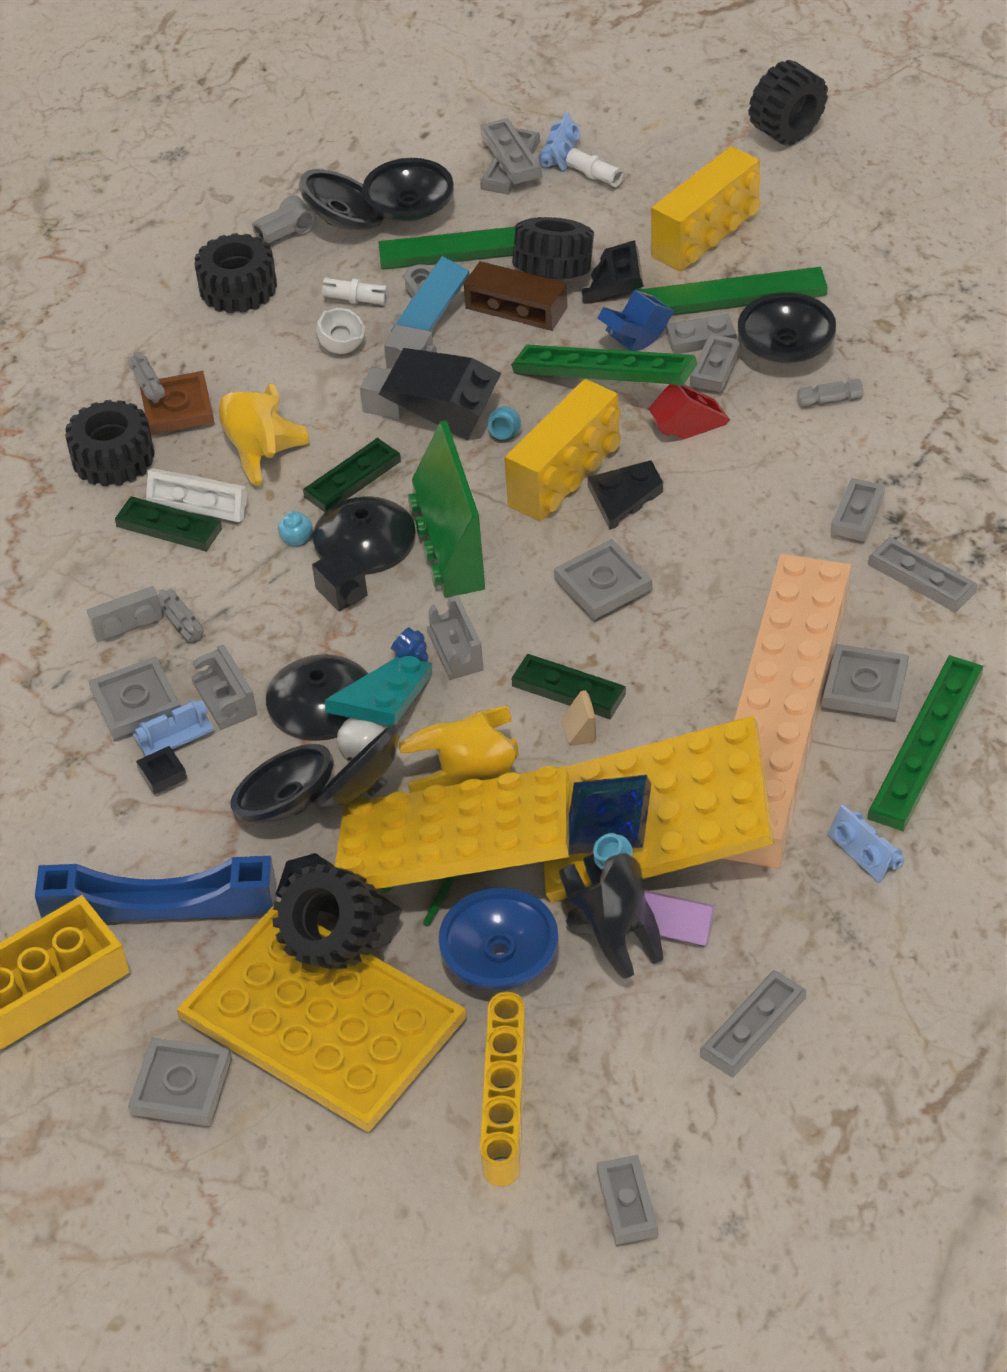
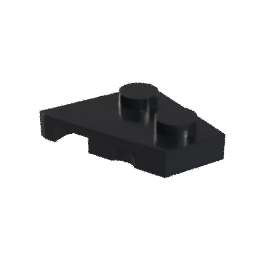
[581,240,644,304]
[587,460,663,530]

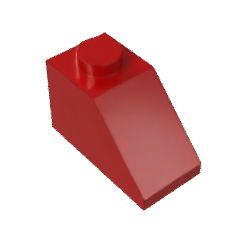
[648,384,730,439]

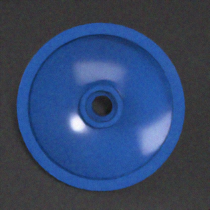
[439,888,559,990]

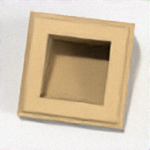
[562,690,596,746]

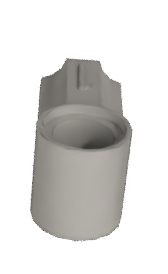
[252,195,318,244]

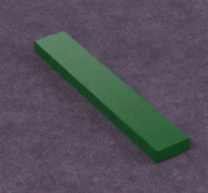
[378,227,515,269]
[633,266,828,315]
[511,344,698,385]
[868,655,984,832]

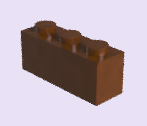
[464,261,568,331]

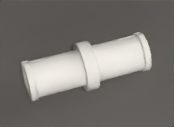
[566,148,624,187]
[322,277,388,306]

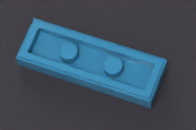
[391,256,470,332]

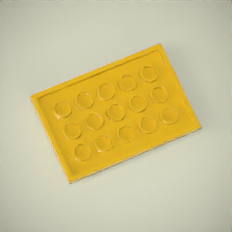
[544,715,774,903]
[334,766,569,889]
[177,901,467,1133]

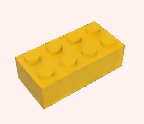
[651,146,761,272]
[504,379,621,522]
[0,895,130,1050]

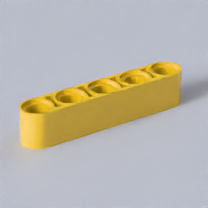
[480,992,526,1187]

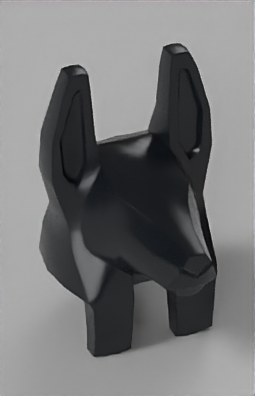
[559,853,663,979]

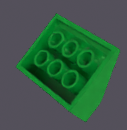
[408,421,485,598]

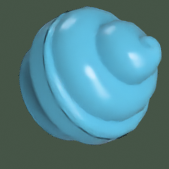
[488,406,521,440]
[278,511,313,546]
[593,833,633,870]

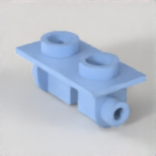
[538,112,580,172]
[133,700,214,756]
[827,805,904,882]

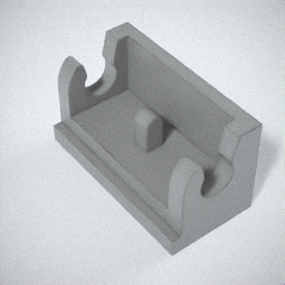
[426,595,484,680]
[191,644,257,730]

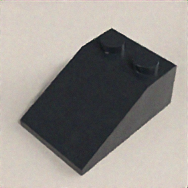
[378,348,501,440]

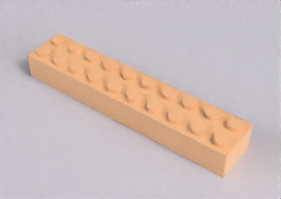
[722,553,851,869]

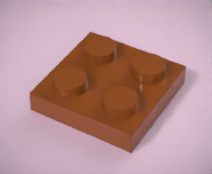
[140,371,214,435]

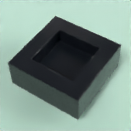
[136,746,187,794]

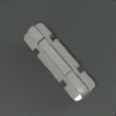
[128,352,165,403]
[797,379,863,407]
[159,589,204,642]

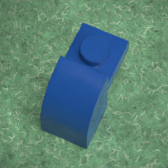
[597,290,674,351]

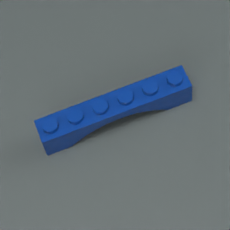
[34,856,276,922]

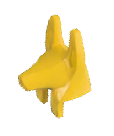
[219,383,309,486]
[399,705,519,792]

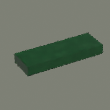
[303,438,401,512]
[115,496,222,552]
[511,653,626,720]

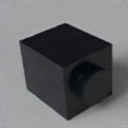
[312,548,368,612]

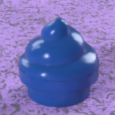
[391,627,428,662]

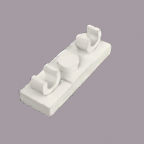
[146,468,247,522]

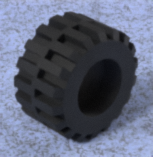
[748,60,828,145]
[512,217,594,279]
[194,233,277,313]
[65,400,154,486]
[272,864,384,969]

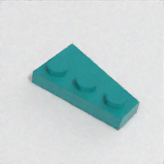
[325,656,432,726]

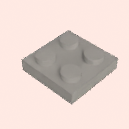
[554,539,652,620]
[822,644,909,719]
[88,657,181,739]
[128,1038,232,1126]

